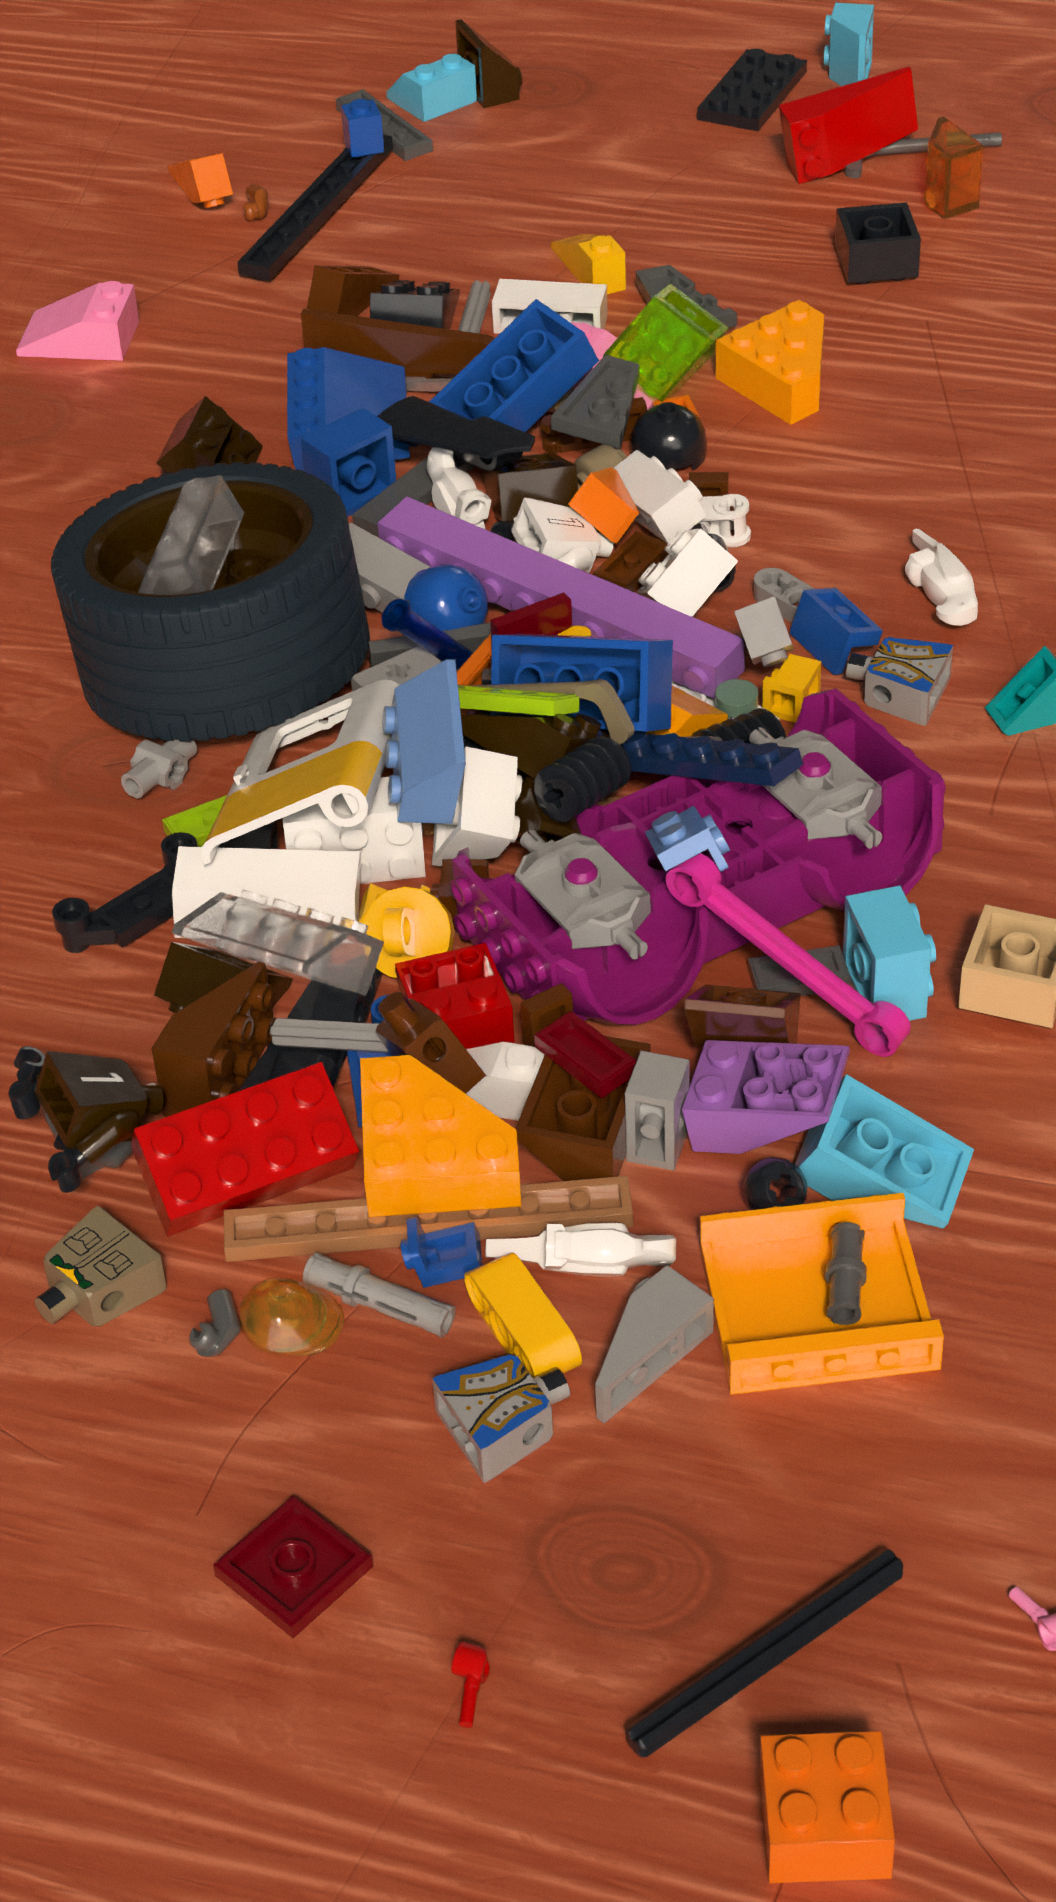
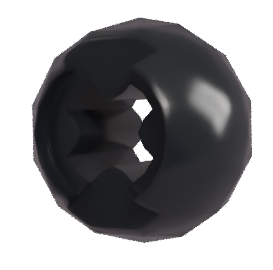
[744,1157,807,1210]

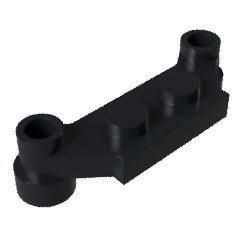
[52,832,198,953]

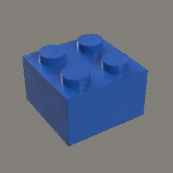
[301,407,396,517]

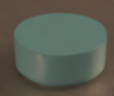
[715,679,758,718]

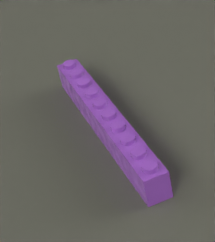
[377,497,745,699]

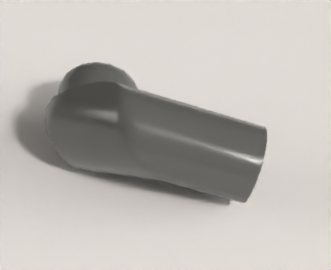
[189,1289,241,1357]

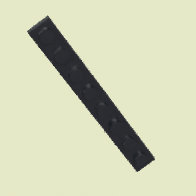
[237,135,393,281]

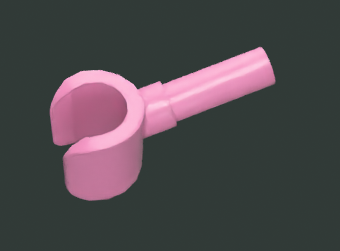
[1009,1587,1056,1651]

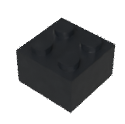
[835,202,921,284]

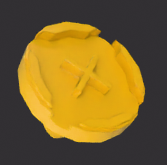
[361,887,455,978]

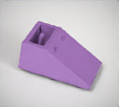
[682,1040,850,1154]

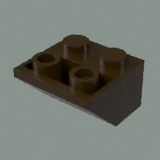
[156,395,263,473]

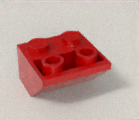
[395,943,515,1049]

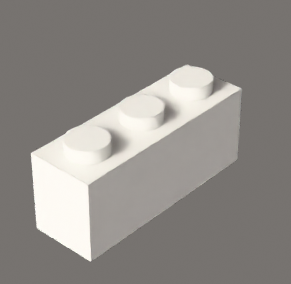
[492,279,608,334]
[613,450,707,544]

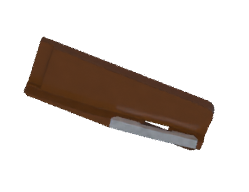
[301,309,495,392]

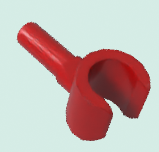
[451,1642,490,1728]

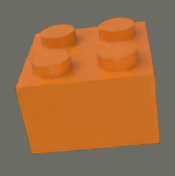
[760,1731,895,1884]

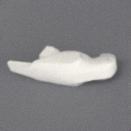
[426,447,492,529]
[905,529,978,626]
[485,1223,676,1277]

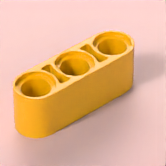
[464,1252,582,1378]

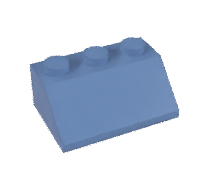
[382,659,466,824]

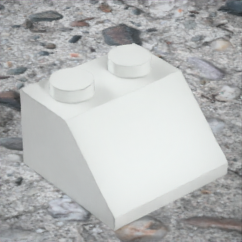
[432,747,522,866]

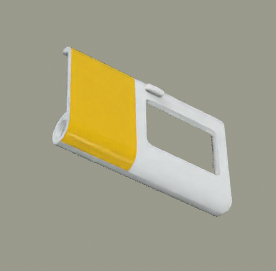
[201,679,400,865]

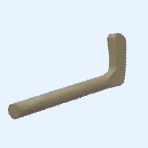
[466,679,635,744]

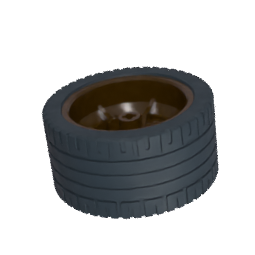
[51,462,370,742]

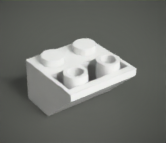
[637,529,738,617]

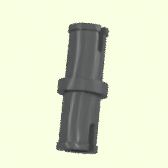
[825,1222,867,1325]

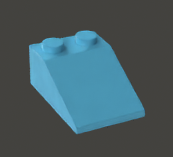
[795,1074,974,1228]

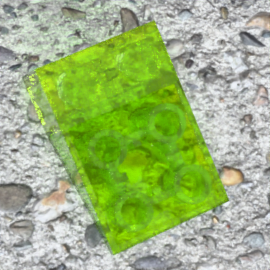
[603,283,729,402]

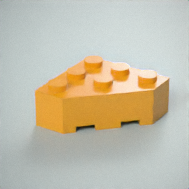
[716,300,824,425]
[360,1055,521,1217]

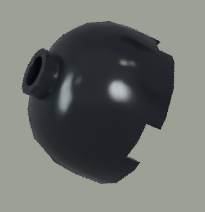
[630,402,707,471]

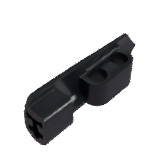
[377,396,535,471]
[239,955,383,1091]

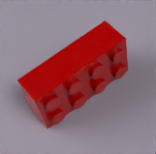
[131,1062,360,1237]

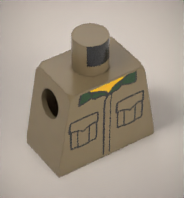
[34,1206,167,1327]

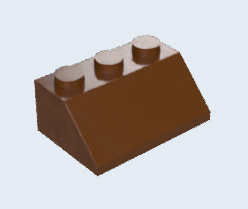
[516,1036,651,1181]

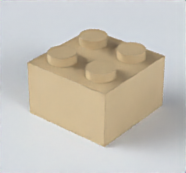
[959,904,1056,1028]

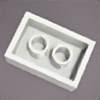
[283,777,426,884]

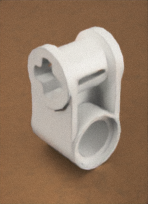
[689,494,751,548]

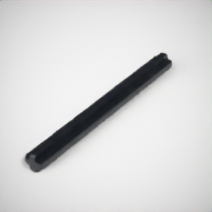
[625,1549,904,1758]

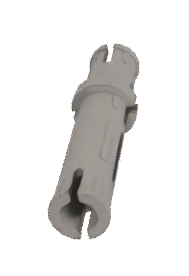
[303,1252,456,1338]

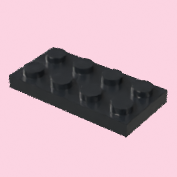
[697,49,807,131]

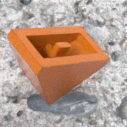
[568,467,640,544]

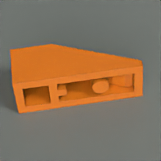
[167,153,233,208]

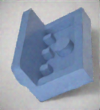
[645,806,730,872]

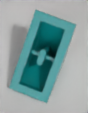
[985,645,1056,736]

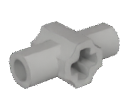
[121,739,197,799]

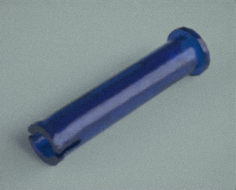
[382,599,474,671]

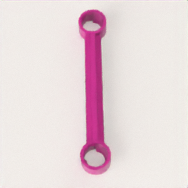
[666,853,911,1057]

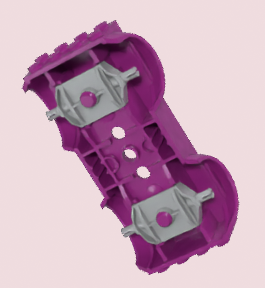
[450,688,946,1025]

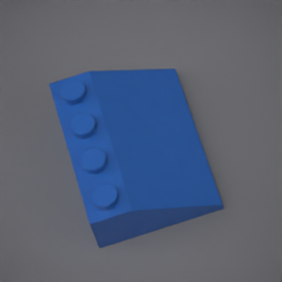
[287,347,410,471]

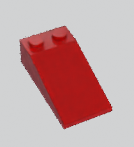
[778,66,918,184]

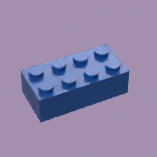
[429,299,599,432]
[491,633,673,732]

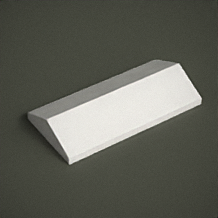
[172,846,361,944]

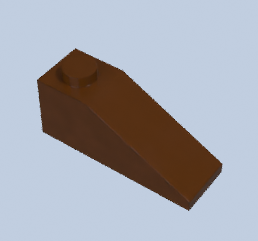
[307,265,399,316]

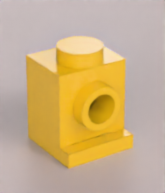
[762,653,821,723]

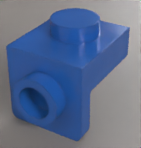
[401,1217,482,1288]

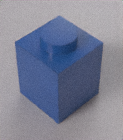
[341,99,384,158]

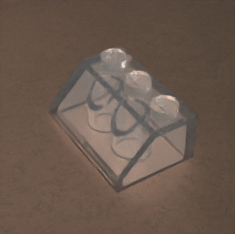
[138,475,244,595]

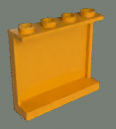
[700,1193,944,1395]

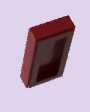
[534,1011,637,1098]

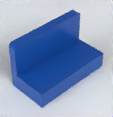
[790,588,883,675]

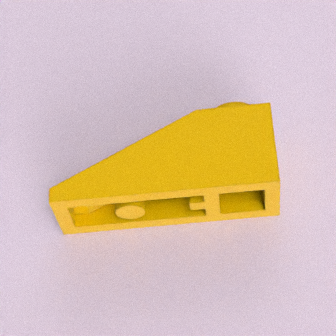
[551,234,626,294]

